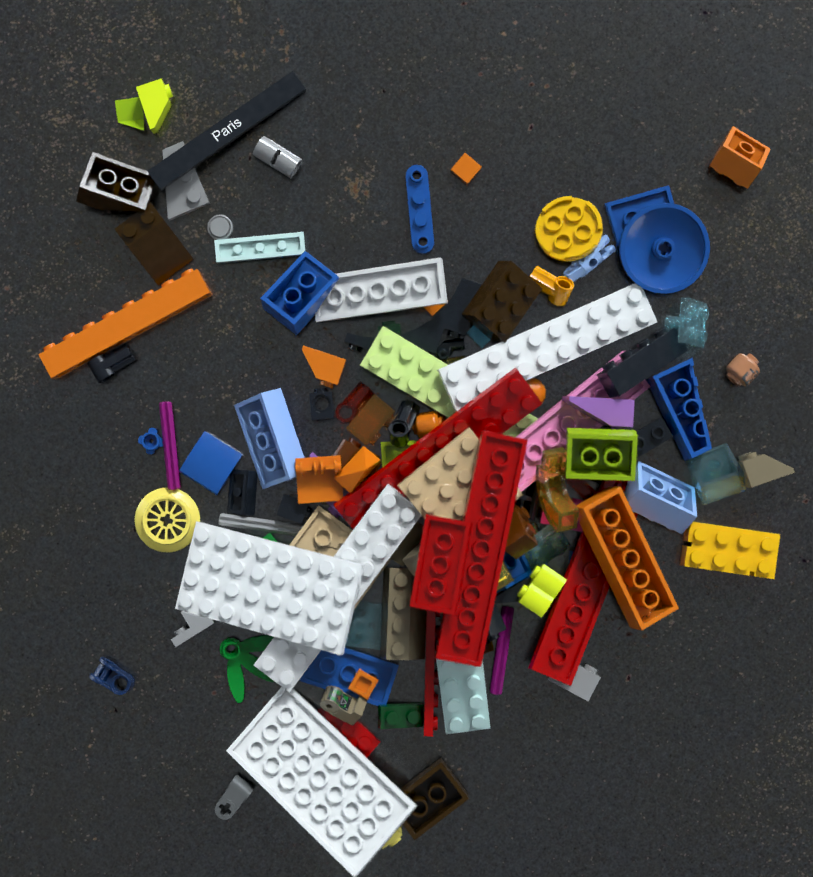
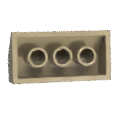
[380,567,427,660]

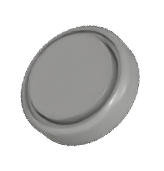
[207,215,233,240]

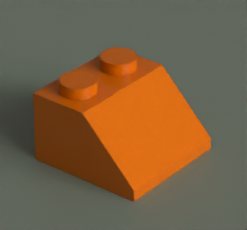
[710,126,771,189]

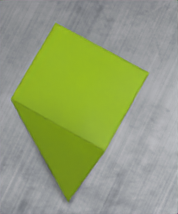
[115,97,144,130]

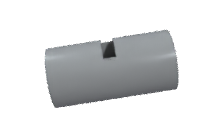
[253,136,302,178]

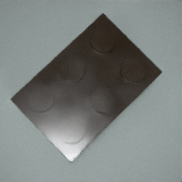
[461,261,542,343]
[400,758,469,840]

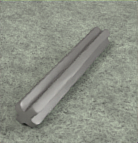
[219,513,304,536]

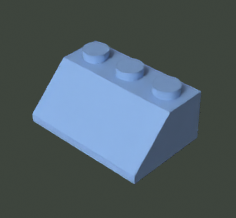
[624,461,697,534]

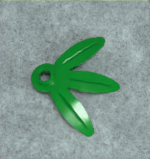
[219,635,275,703]

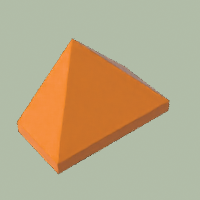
[334,446,381,494]

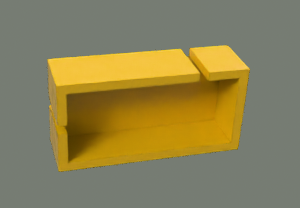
[680,522,780,579]

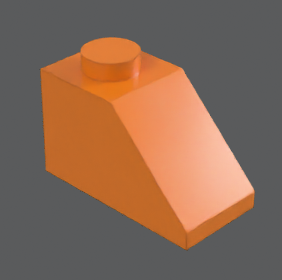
[302,345,347,389]

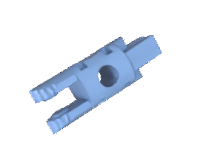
[563,234,616,282]

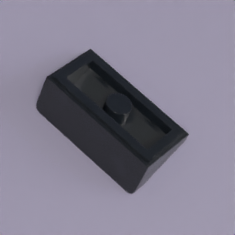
[227,469,258,516]

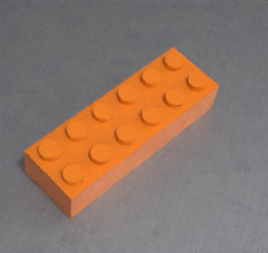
[572,487,679,630]

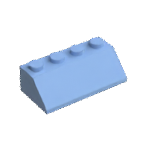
[234,388,304,489]

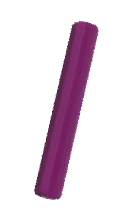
[159,401,180,490]
[490,606,514,695]

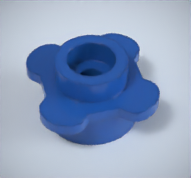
[138,428,163,455]

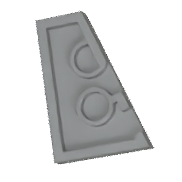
[162,141,210,221]

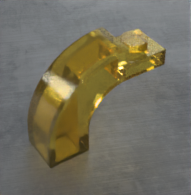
[536,447,579,532]

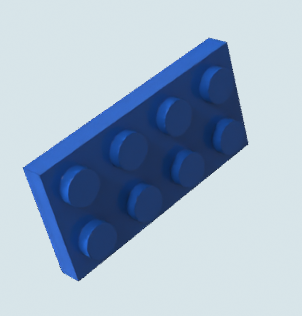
[299,647,399,706]

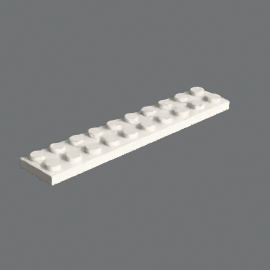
[437,283,657,412]
[254,484,421,693]

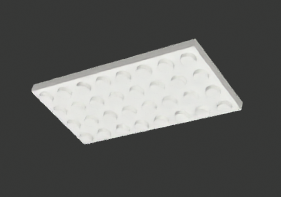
[175,521,365,655]
[226,687,417,877]

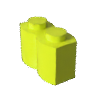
[517,564,567,618]

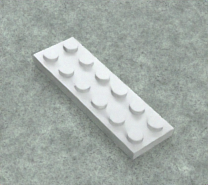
[315,258,448,323]

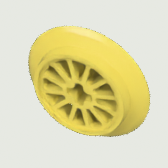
[135,487,200,552]

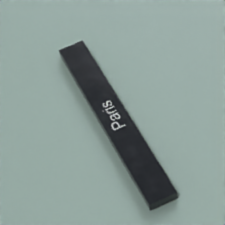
[147,71,306,191]

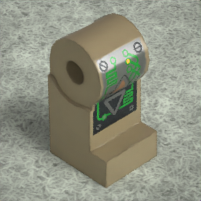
[320,686,367,726]

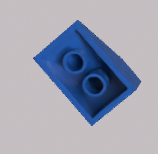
[260,251,339,335]

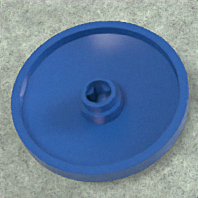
[619,203,710,294]

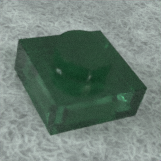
[378,321,401,335]

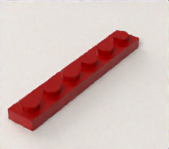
[424,610,440,736]

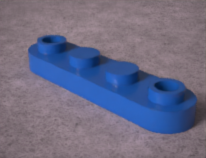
[406,165,434,254]

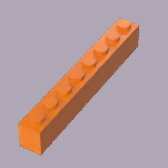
[38,268,212,380]

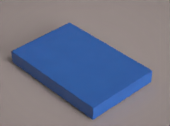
[604,185,674,247]

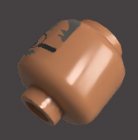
[726,353,760,387]

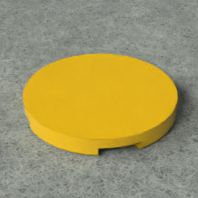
[535,196,603,262]

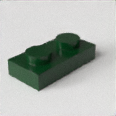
[378,703,424,729]

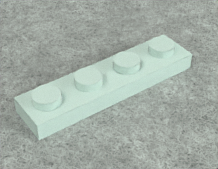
[214,232,306,264]

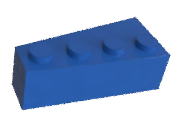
[646,358,712,461]

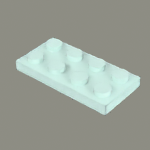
[435,651,491,734]

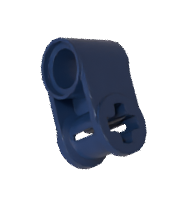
[89,657,135,695]

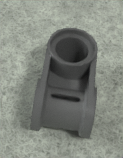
[215,775,254,820]

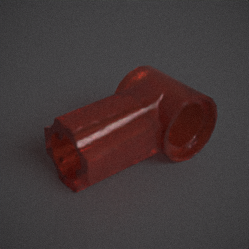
[335,381,375,424]

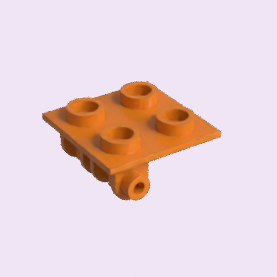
[295,455,343,504]

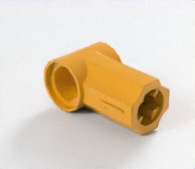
[529,266,574,306]

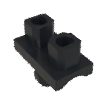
[516,480,547,521]

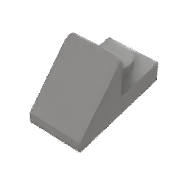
[171,611,216,647]

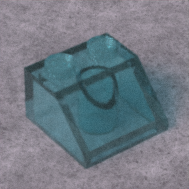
[685,443,746,505]

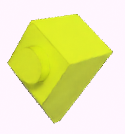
[136,78,173,134]

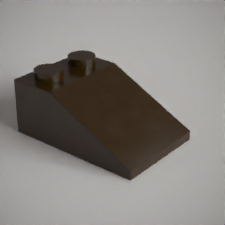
[76,152,155,212]
[115,202,194,286]

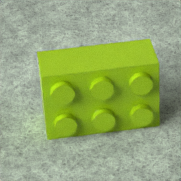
[565,428,638,481]

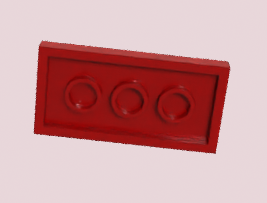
[410,514,473,615]

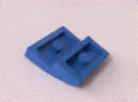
[179,431,242,495]

